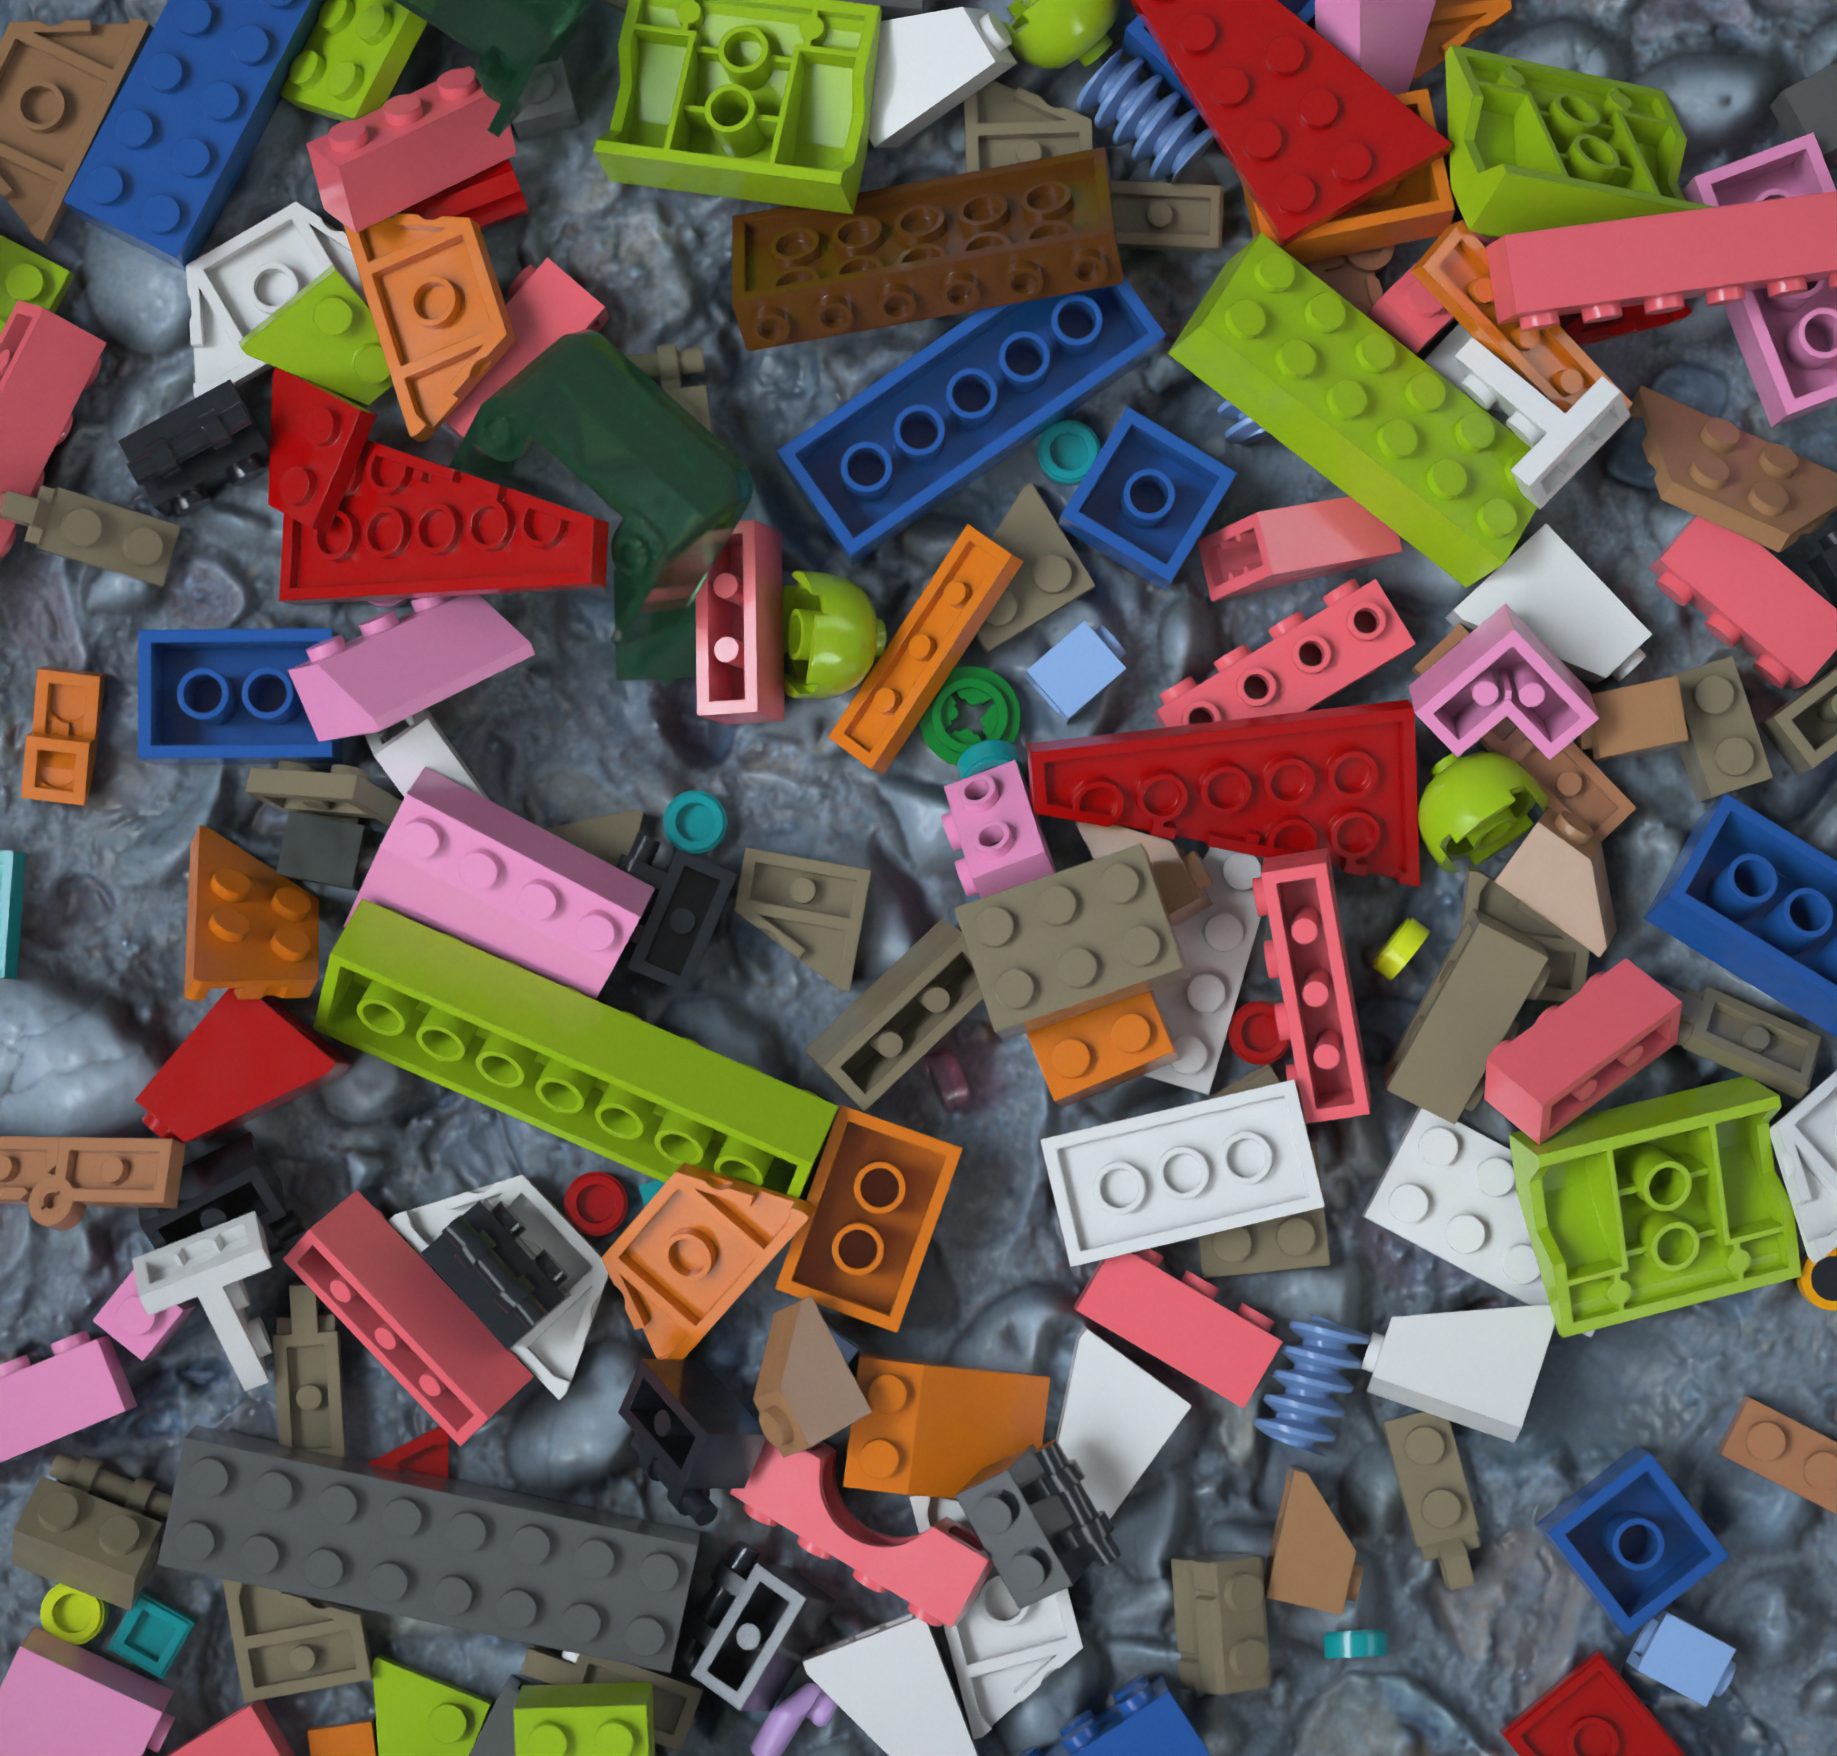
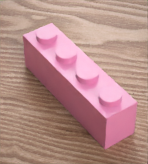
[0,1330,137,1463]

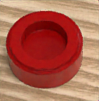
[1227,1001,1291,1065]
[564,1171,629,1236]

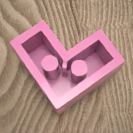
[1408,603,1599,760]

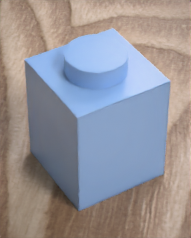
[1025,620,1126,724]
[1626,1609,1736,1707]

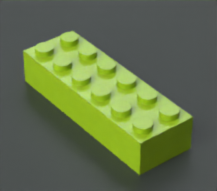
[1168,232,1537,588]

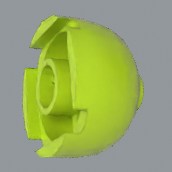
[1002,0,1120,69]
[783,571,886,699]
[1418,751,1548,874]

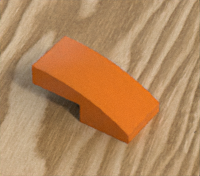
[21,666,106,806]

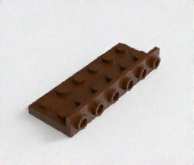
[732,147,1124,351]

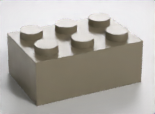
[954,844,1190,1040]

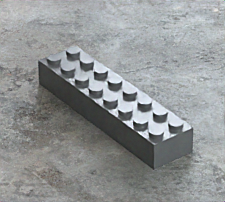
[157,1425,700,1673]

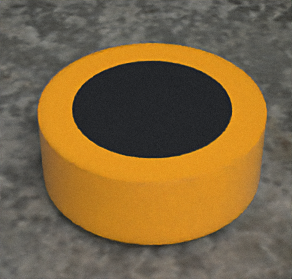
[1797,1247,1837,1311]

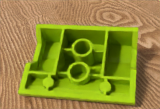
[593,0,882,215]
[1445,44,1715,238]
[1509,1076,1802,1338]

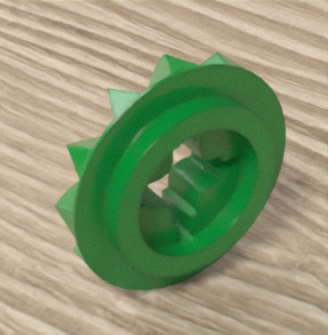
[919,666,1020,766]

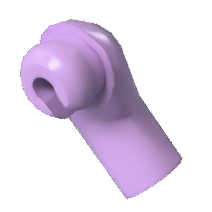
[750,1683,838,1756]

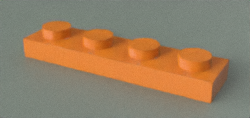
[1410,221,1633,414]
[828,524,1024,775]

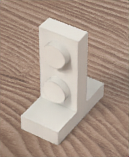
[1454,337,1630,509]
[132,1211,273,1391]

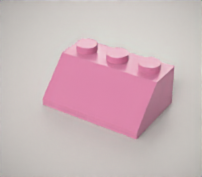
[288,595,536,742]

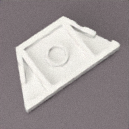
[186,202,369,398]
[1770,1069,1837,1264]
[388,1174,609,1400]
[910,1495,1083,1739]

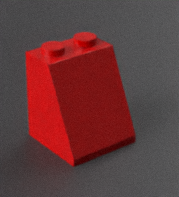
[135,988,354,1143]

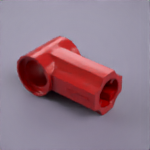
[398,159,530,232]

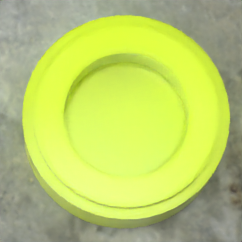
[1372,917,1430,981]
[40,1584,109,1645]

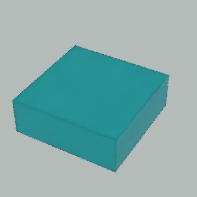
[107,1589,198,1680]

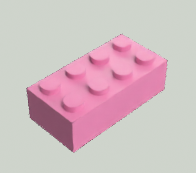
[1682,132,1837,428]

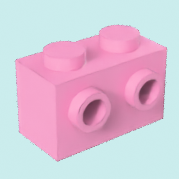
[941,760,1056,898]

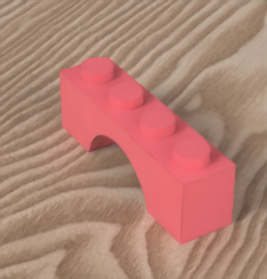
[729,1439,994,1628]

